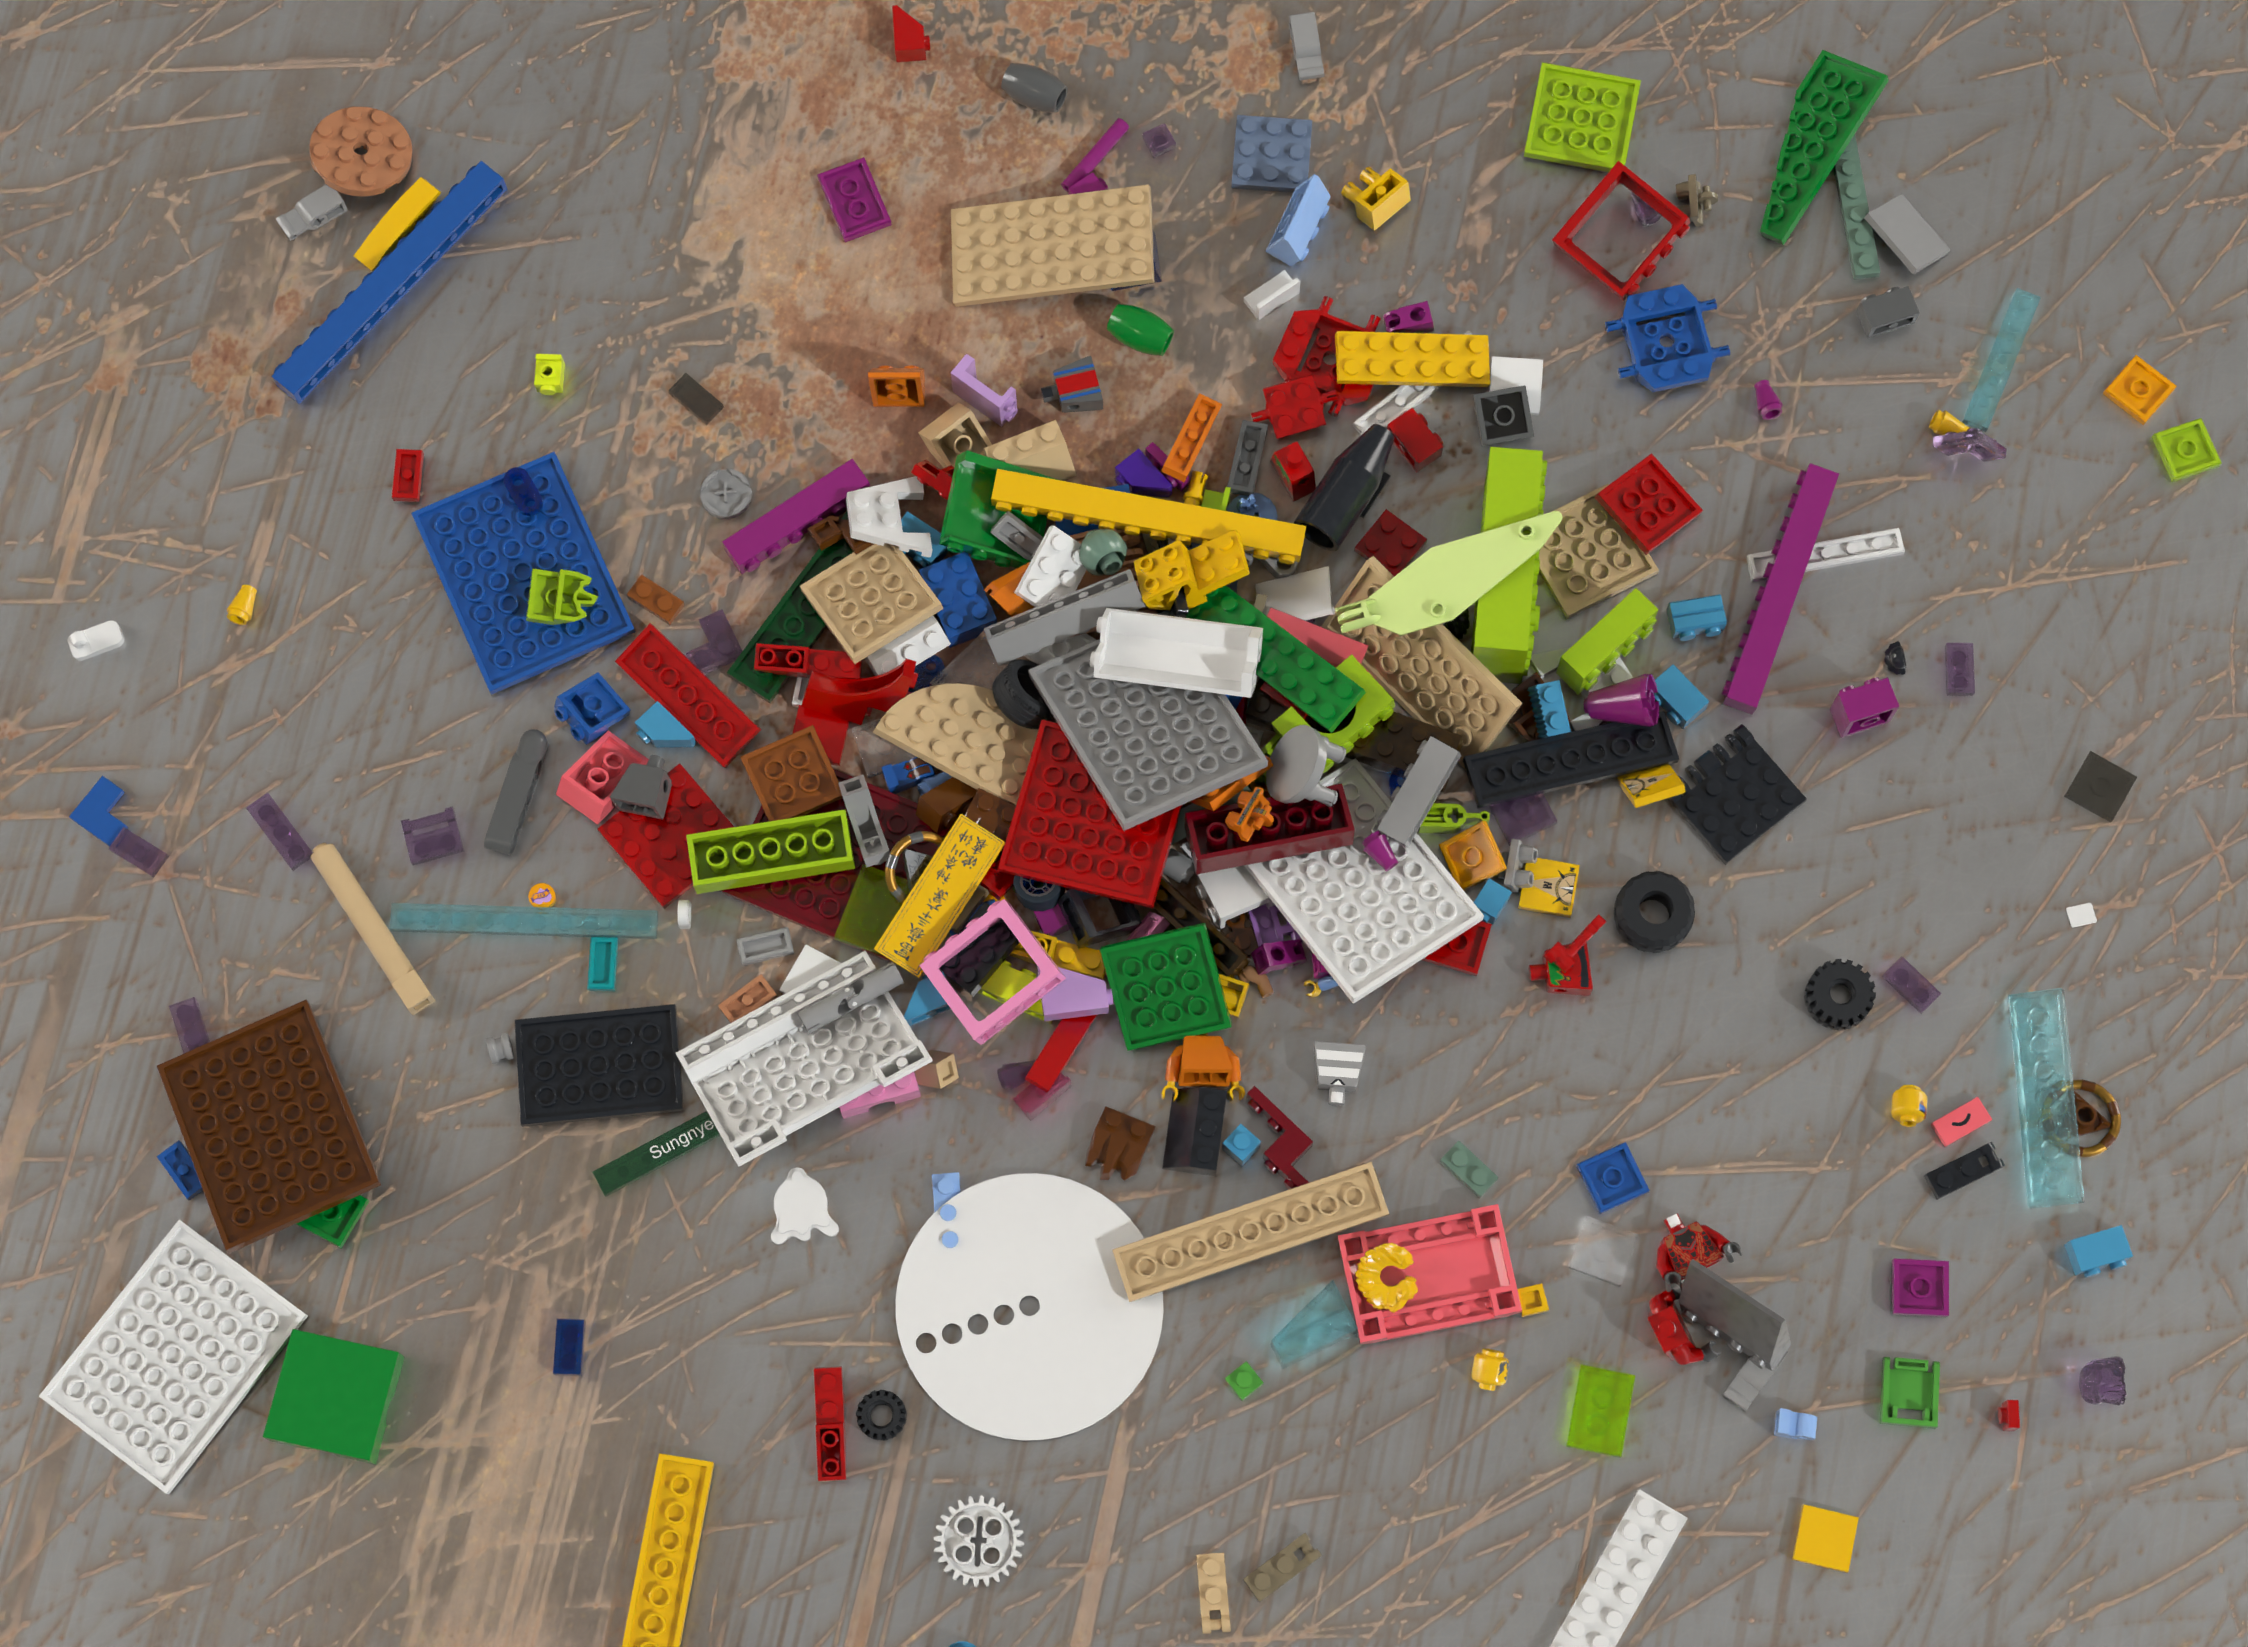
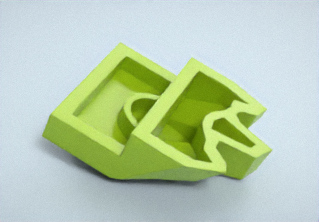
[526,569,598,625]

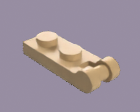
[1196,1553,1231,1634]

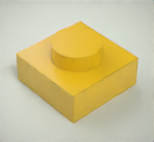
[1517,1283,1549,1318]

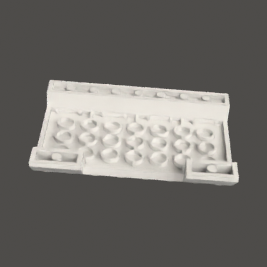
[676,951,933,1167]

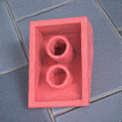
[556,731,649,825]

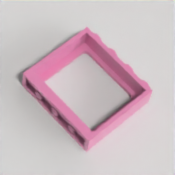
[919,899,1066,1045]

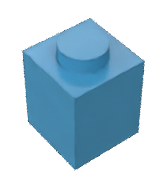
[1473,878,1512,924]
[1222,1124,1261,1167]

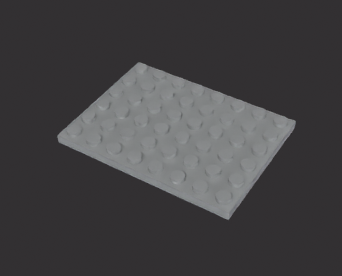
[1028,610,1268,831]

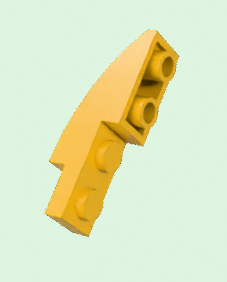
[1010,931,1106,980]

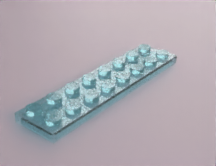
[2008,988,2085,1209]

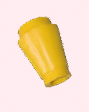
[1929,410,1970,441]
[226,585,257,625]

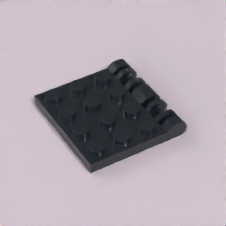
[1667,724,1807,865]

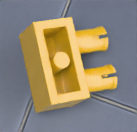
[1341,167,1411,231]

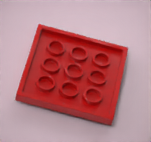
[597,763,734,909]

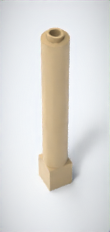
[311,843,435,1015]

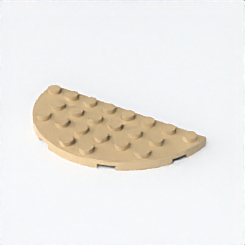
[873,683,1039,805]

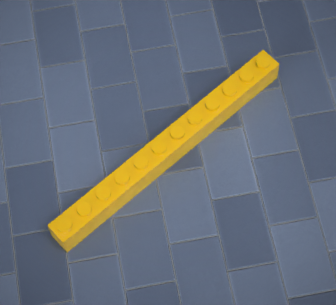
[991,469,1306,564]

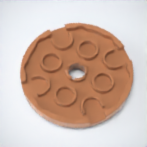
[309,106,412,196]

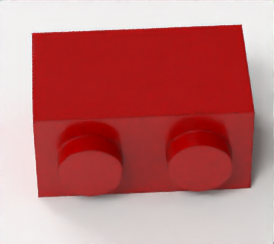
[1387,408,1443,473]

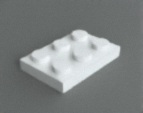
[1014,526,1086,607]

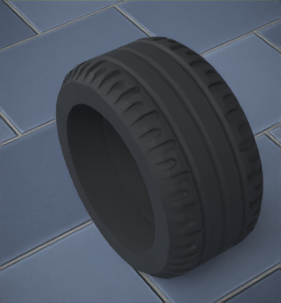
[992,659,1054,729]

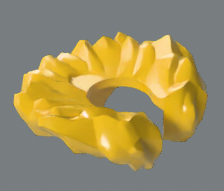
[1355,1243,1418,1313]

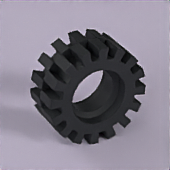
[856,1390,907,1441]

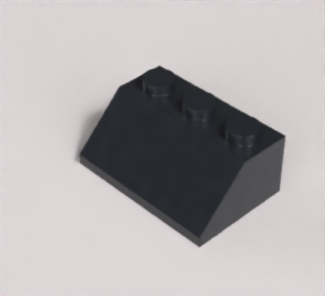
[1162,1087,1227,1176]

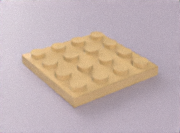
[1538,484,1659,619]
[800,543,943,664]

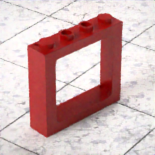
[1552,161,1690,301]

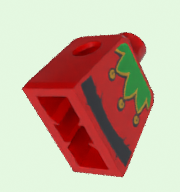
[1270,441,1316,502]
[1529,943,1593,996]

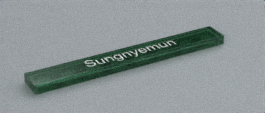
[593,1111,720,1197]

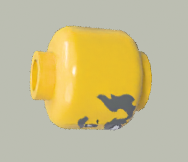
[1471,1348,1510,1391]

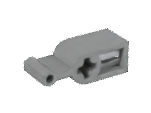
[1289,12,1324,80]
[276,184,348,241]
[1723,1351,1788,1411]

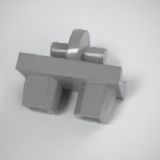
[1498,839,1538,893]

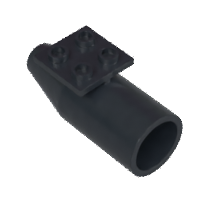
[1294,424,1395,551]

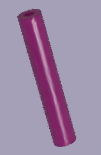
[1061,118,1129,192]

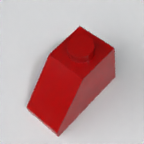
[892,5,931,62]

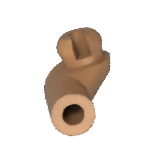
[1238,965,1274,998]

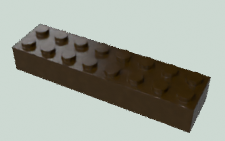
[1245,678,1463,792]

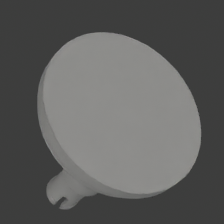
[1266,725,1346,807]

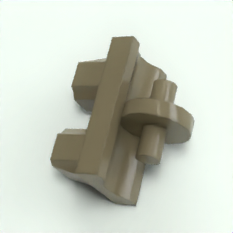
[1676,174,1718,227]

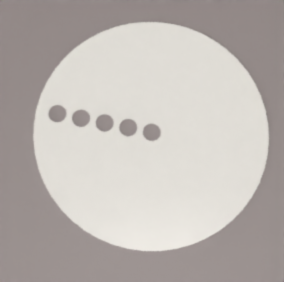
[895,1173,1163,1441]

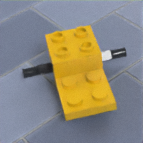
[1133,529,1250,618]

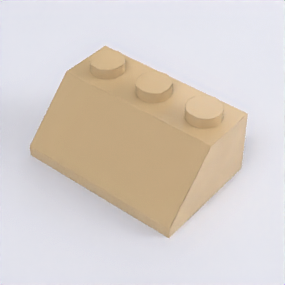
[984,420,1076,481]

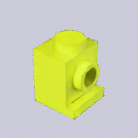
[534,354,565,395]

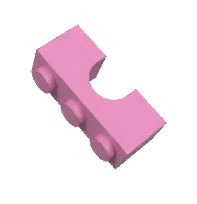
[839,1072,921,1119]

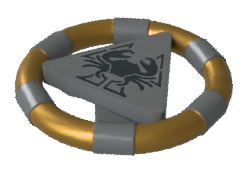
[885,831,945,904]

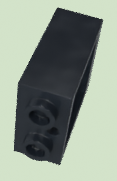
[1058,889,1142,949]

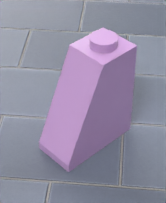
[1037,966,1113,1021]

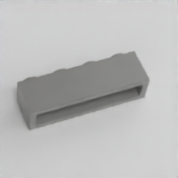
[1377,736,1461,847]

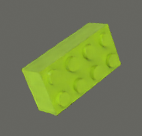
[1556,588,1658,695]

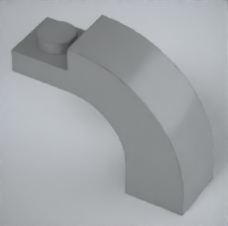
[838,775,890,867]

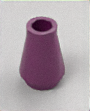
[1754,380,1783,420]
[1362,830,1399,872]

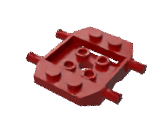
[1272,296,1381,417]

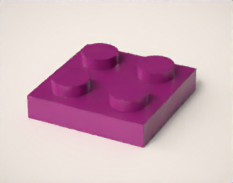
[1892,1258,1949,1317]

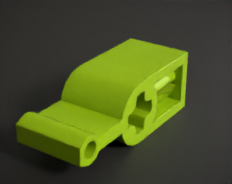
[1419,803,1490,834]

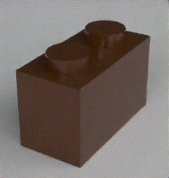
[915,777,977,834]

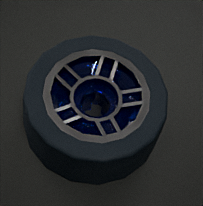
[1013,875,1065,911]

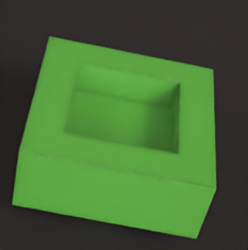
[1225,1361,1264,1401]

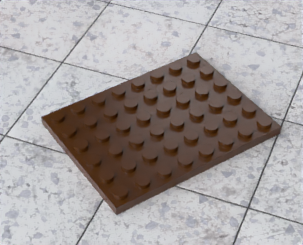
[157,999,381,1254]

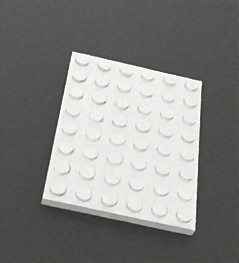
[1244,758,1484,1004]
[39,1220,308,1495]

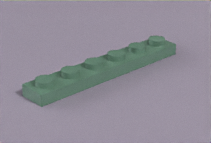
[1833,135,1881,280]

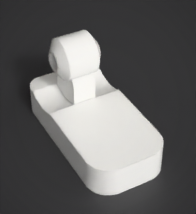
[67,620,124,661]

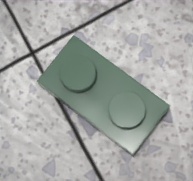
[1440,1141,1499,1199]

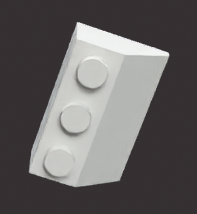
[865,616,951,676]

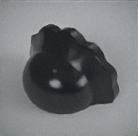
[1884,641,1906,675]

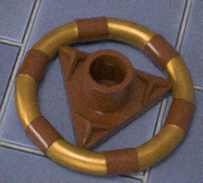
[2042,1079,2121,1157]

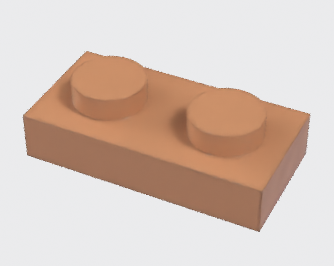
[718,974,778,1023]

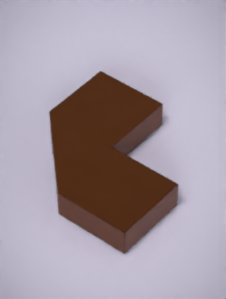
[808,516,874,554]

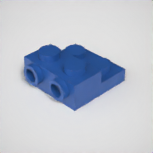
[554,672,631,745]

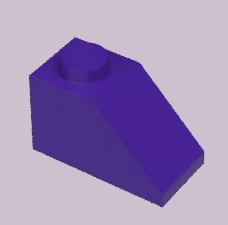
[1115,448,1172,498]

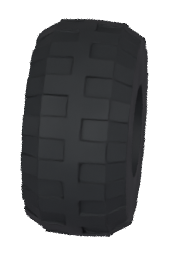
[1613,871,1695,953]

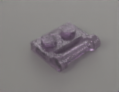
[401,806,464,865]

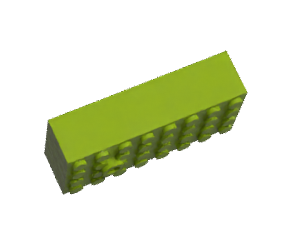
[1471,447,1547,684]

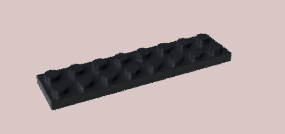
[1463,711,1679,808]

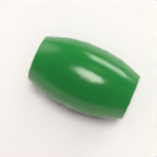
[1107,304,1174,356]

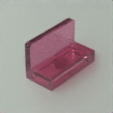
[1013,1073,1071,1121]

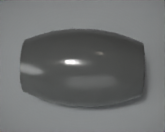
[1001,63,1068,113]

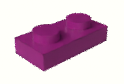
[1145,442,1189,492]

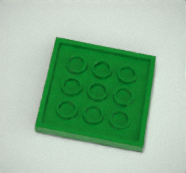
[1100,923,1232,1051]

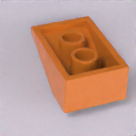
[868,365,925,407]

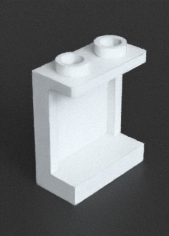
[1195,866,1275,929]

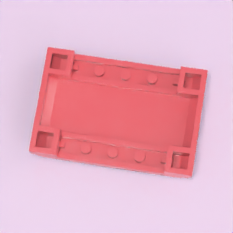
[1337,1204,1522,1344]

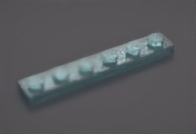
[1962,288,2041,432]

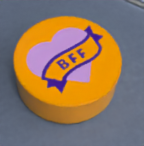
[528,883,556,911]

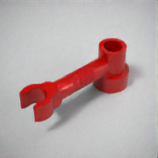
[1543,914,1607,973]

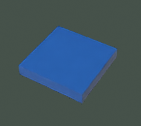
[1576,1142,1650,1214]

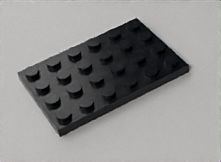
[515,1004,684,1127]

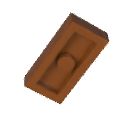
[627,574,685,625]

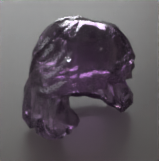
[2078,1356,2127,1405]

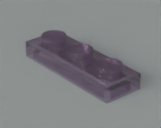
[246,793,313,871]

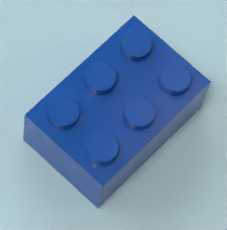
[919,552,997,648]

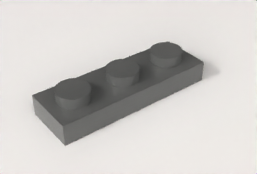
[1227,420,1268,496]

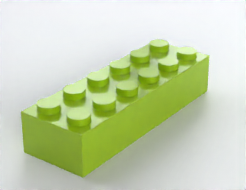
[686,810,855,894]

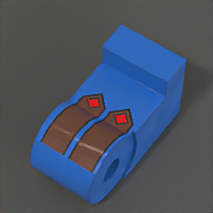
[881,757,935,794]

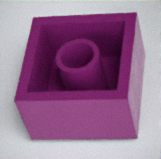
[1830,677,1899,738]

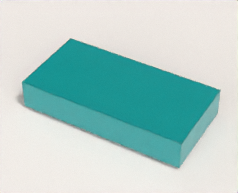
[587,937,618,991]

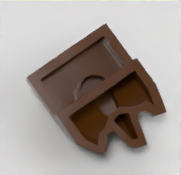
[1508,672,1570,741]
[965,788,1016,863]
[1085,1106,1156,1181]

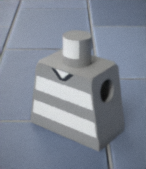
[1314,1041,1366,1106]

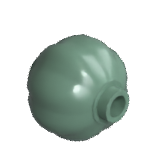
[1079,529,1127,576]

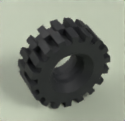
[1804,959,1876,1030]

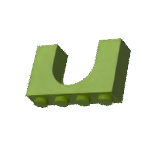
[1271,654,1395,773]

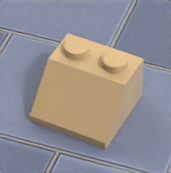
[918,402,992,468]

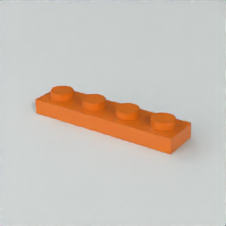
[1161,393,1222,482]

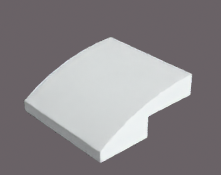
[1489,356,1543,415]

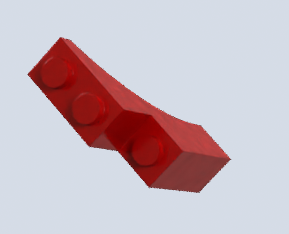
[801,658,918,725]

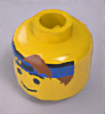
[1891,1085,1927,1127]

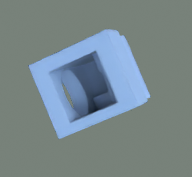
[1774,1408,1818,1440]

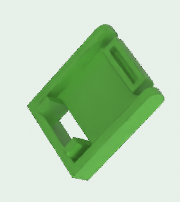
[1880,1357,1940,1429]

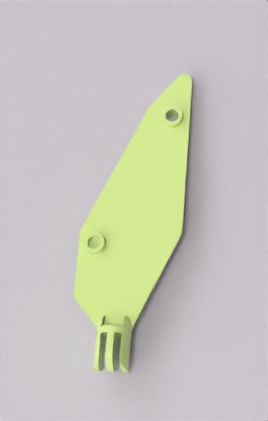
[1335,511,1563,636]

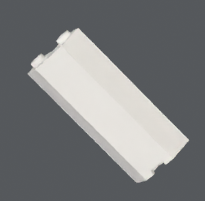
[1090,608,1263,698]

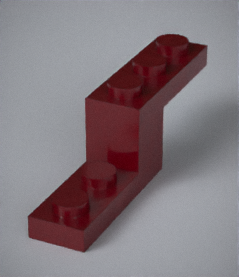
[1246,1086,1313,1190]

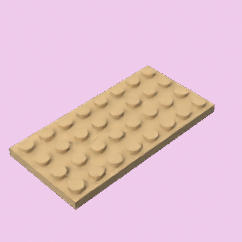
[951,185,1155,307]
[1322,556,1522,770]

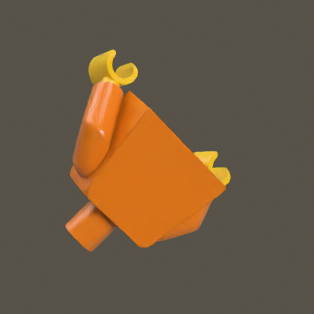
[1161,1033,1245,1102]

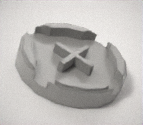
[700,469,752,520]

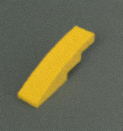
[354,177,441,271]

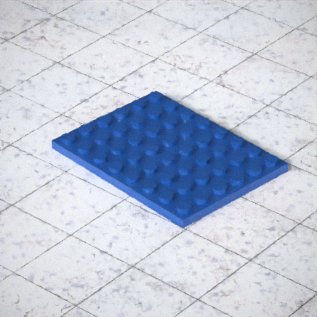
[411,451,636,695]

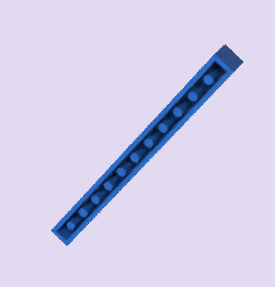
[272,161,507,404]

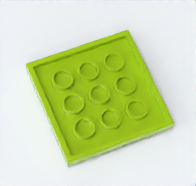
[1524,62,1641,172]

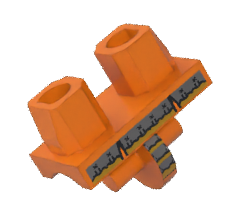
[1225,787,1274,842]

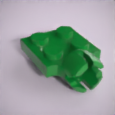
[296,1195,369,1249]

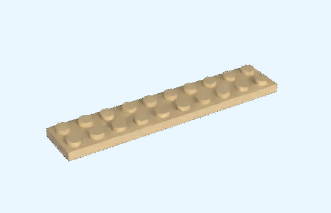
[1113,1162,1390,1302]

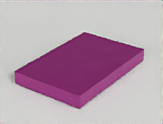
[817,157,892,243]

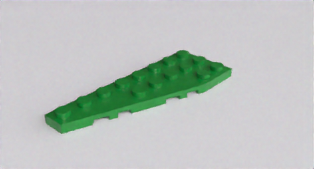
[1760,50,1889,245]

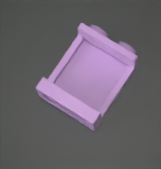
[951,354,1018,427]

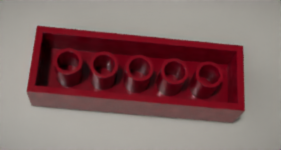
[1184,783,1355,875]

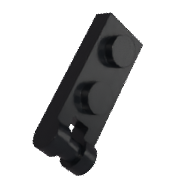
[1924,1142,2005,1200]

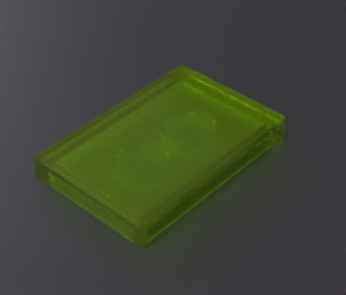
[834,864,910,957]
[1566,1364,1635,1458]

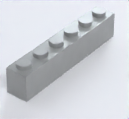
[984,569,1145,666]

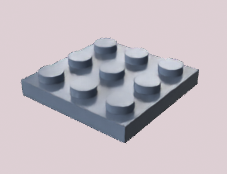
[1231,115,1312,193]

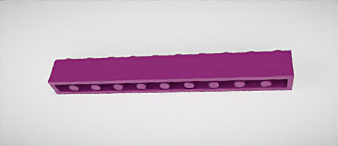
[1721,463,1839,715]

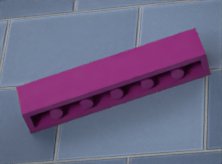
[722,459,870,574]

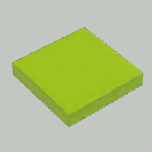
[2152,418,2222,482]

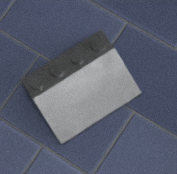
[1679,1259,1791,1371]

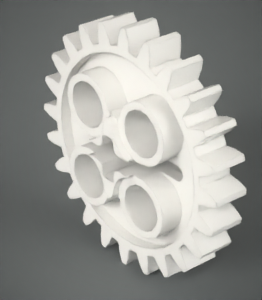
[934,1495,1024,1588]

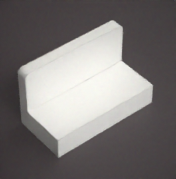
[1243,270,1300,321]

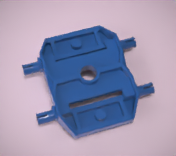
[1605,284,1730,392]

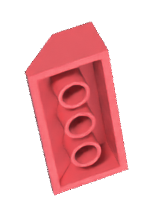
[1267,607,1369,668]

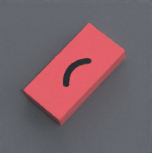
[1930,1097,1992,1147]

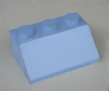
[1265,174,1331,266]

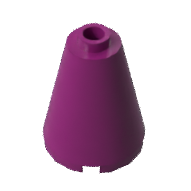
[1583,674,1659,727]

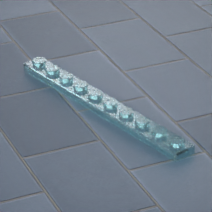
[390,903,659,939]

